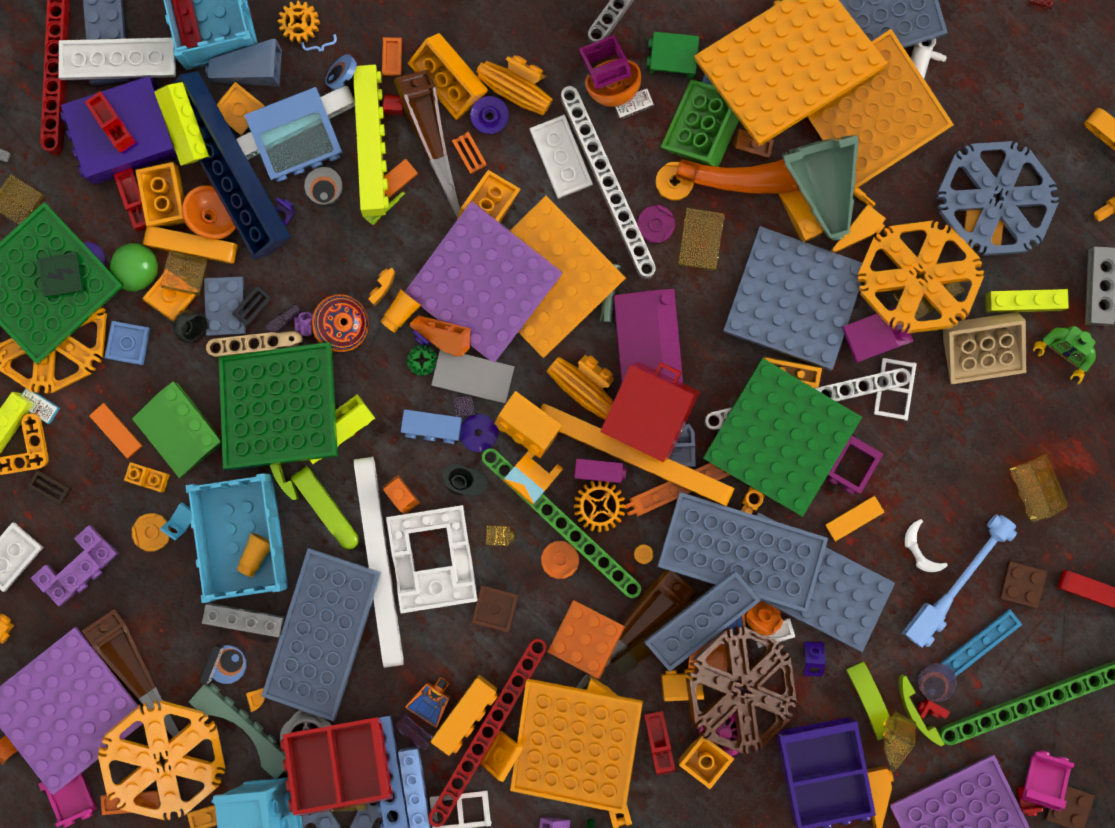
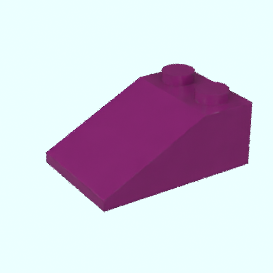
[842,307,913,363]

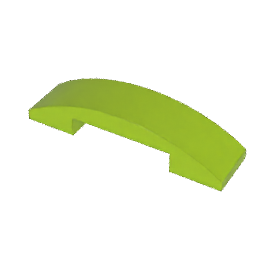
[270,464,299,500]
[846,661,896,741]
[898,674,945,746]

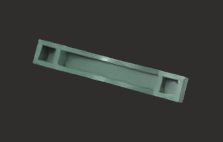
[189,683,286,779]

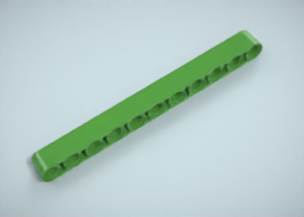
[482,449,641,598]
[938,660,1115,745]

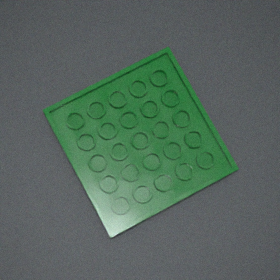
[0,202,124,365]
[219,342,338,470]
[703,358,862,517]

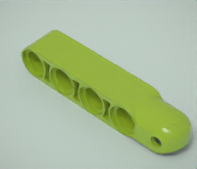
[291,466,359,550]

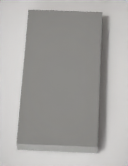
[431,349,515,404]

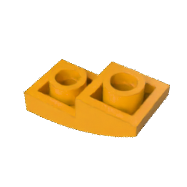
[368,267,396,306]
[124,462,170,493]

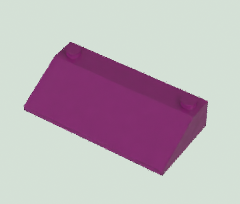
[613,289,683,384]

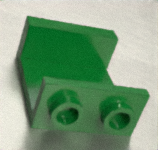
[646,32,699,78]

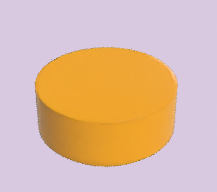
[634,544,653,564]

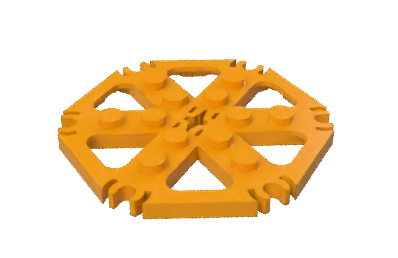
[857,221,984,333]
[0,308,107,394]
[98,700,225,820]

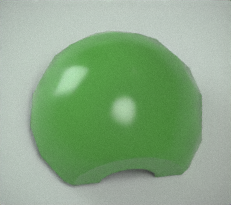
[110,243,158,292]

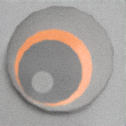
[304,167,343,205]

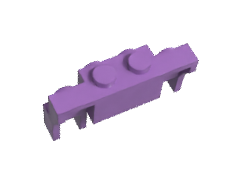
[31,525,119,606]

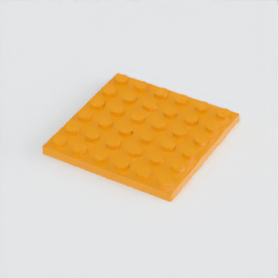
[807,29,954,189]
[510,196,626,358]
[510,679,643,814]

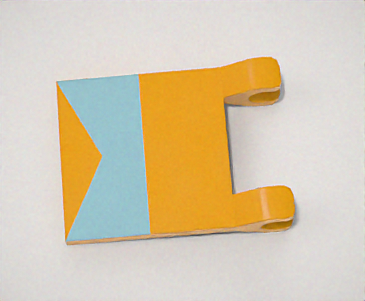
[503,451,563,505]

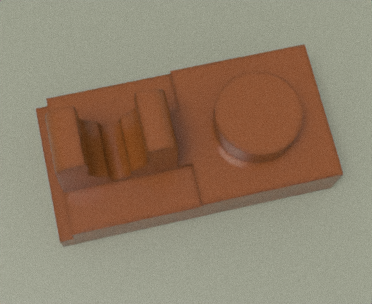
[733,129,774,159]

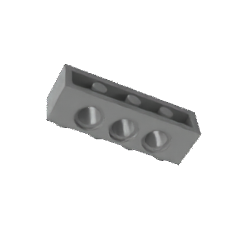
[1085,247,1115,326]
[202,603,286,637]

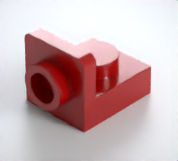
[916,698,950,719]
[1016,786,1043,816]

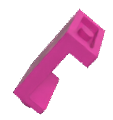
[1022,750,1074,812]
[38,772,97,828]

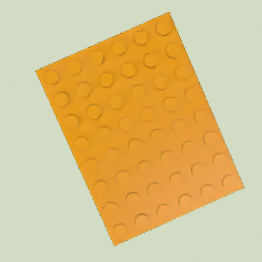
[694,0,887,146]

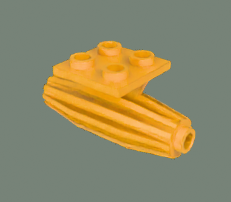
[476,55,553,115]
[546,355,614,420]

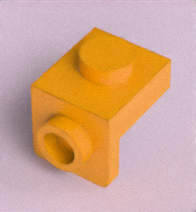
[0,614,14,644]

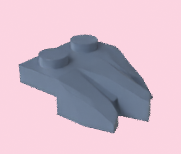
[669,424,695,467]

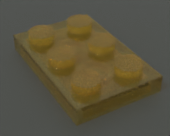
[678,208,724,271]

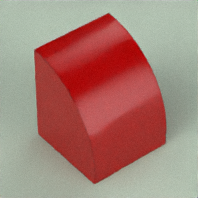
[383,94,404,116]

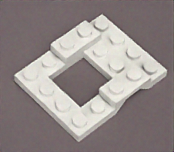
[386,505,478,613]

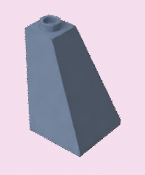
[205,39,282,87]

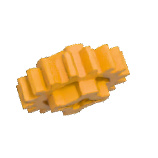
[278,1,320,43]

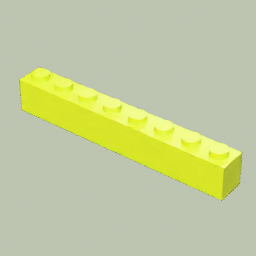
[354,65,389,217]

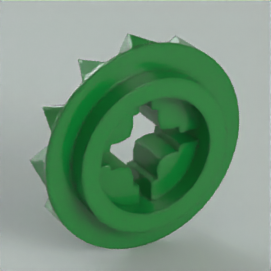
[407,345,437,376]

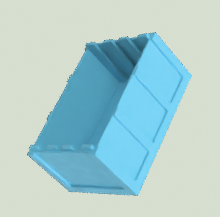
[163,0,258,71]
[185,474,289,603]
[212,777,303,828]

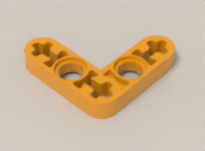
[0,413,49,475]

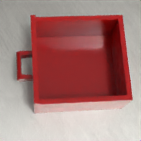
[600,362,700,462]

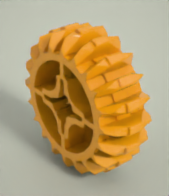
[574,481,626,532]

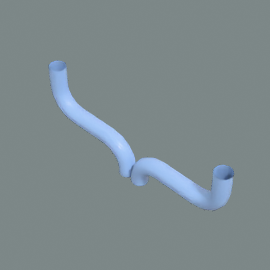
[301,34,337,52]

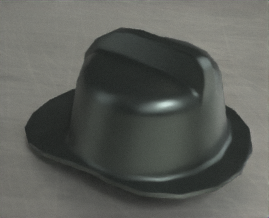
[442,464,488,496]

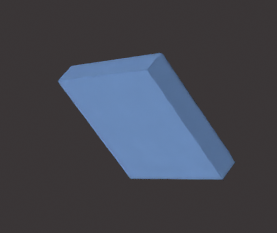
[104,321,151,365]

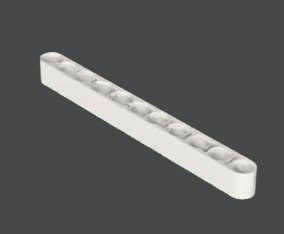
[561,86,656,279]
[704,368,911,430]
[354,457,404,668]

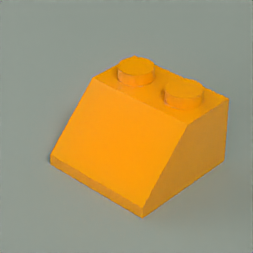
[661,669,704,701]
[679,736,734,789]

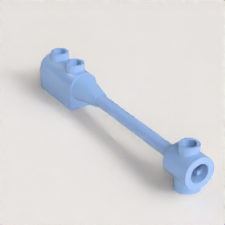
[902,514,1017,648]

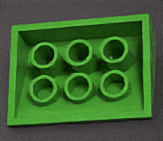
[661,79,739,167]
[132,382,222,478]

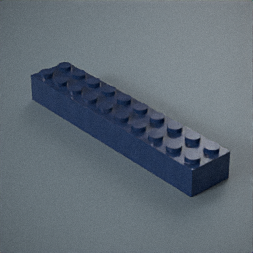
[172,71,291,260]

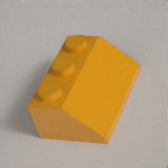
[136,162,185,227]
[494,391,562,458]

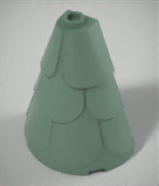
[782,135,859,241]

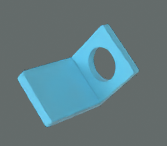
[160,502,192,541]

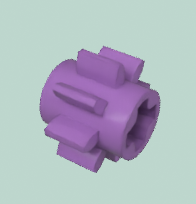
[294,312,313,336]

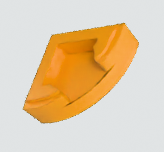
[246,688,265,712]

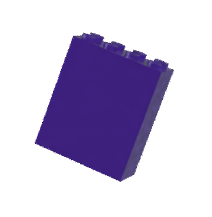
[60,76,178,185]
[775,717,876,828]

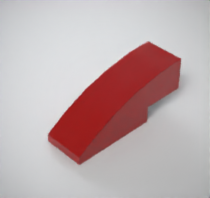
[85,91,137,153]
[113,168,146,232]
[644,711,675,776]

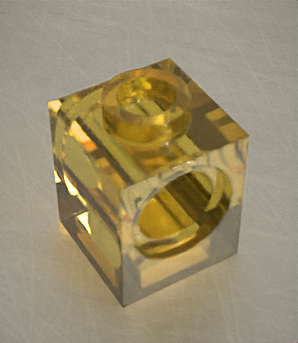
[486,525,514,546]

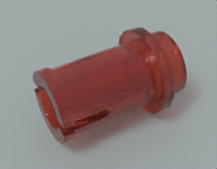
[1029,0,1055,10]

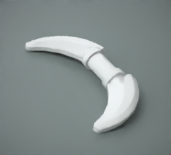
[905,519,947,572]

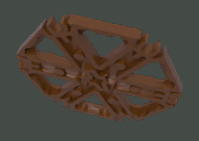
[686,626,797,754]

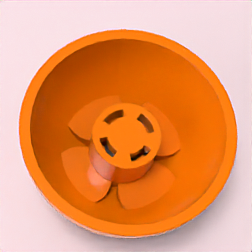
[585,59,641,107]

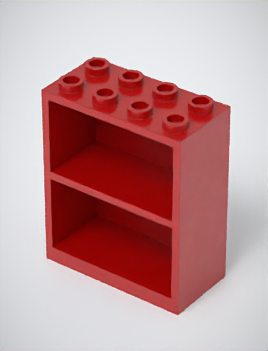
[280,717,393,816]

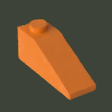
[410,315,471,357]

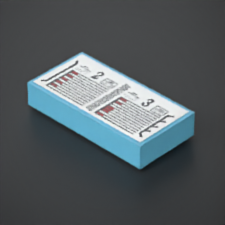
[22,388,60,424]

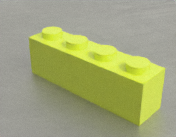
[154,82,209,166]
[985,289,1069,313]
[0,392,34,454]
[310,395,375,464]

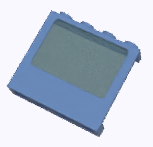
[244,87,343,183]

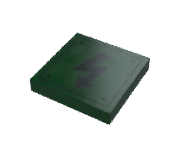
[38,252,84,297]

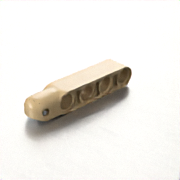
[206,331,303,358]

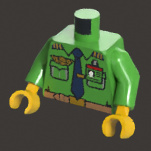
[1033,326,1096,384]

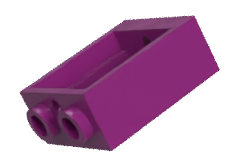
[579,35,632,89]
[827,435,883,495]
[574,459,626,483]

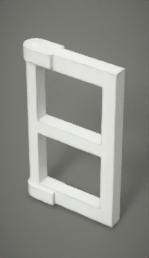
[430,790,492,828]

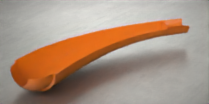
[675,159,799,193]

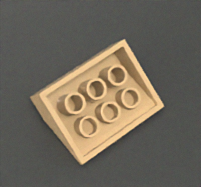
[943,312,1026,384]

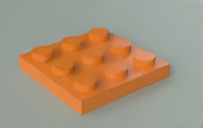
[548,600,625,679]

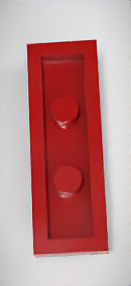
[172,0,202,49]

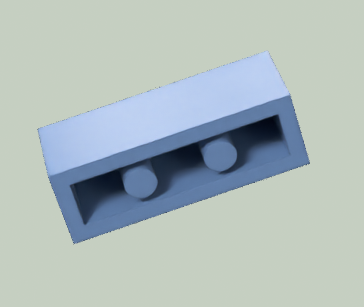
[401,410,462,444]

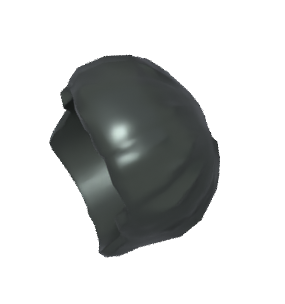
[173,309,208,343]

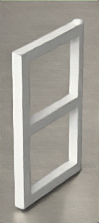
[873,358,917,421]

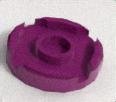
[637,205,675,243]

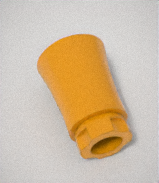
[380,289,422,333]
[236,532,271,577]

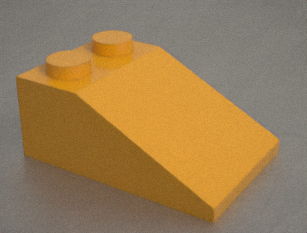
[457,170,521,223]

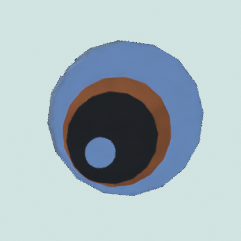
[325,55,357,90]
[212,645,247,684]

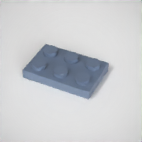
[204,277,246,336]

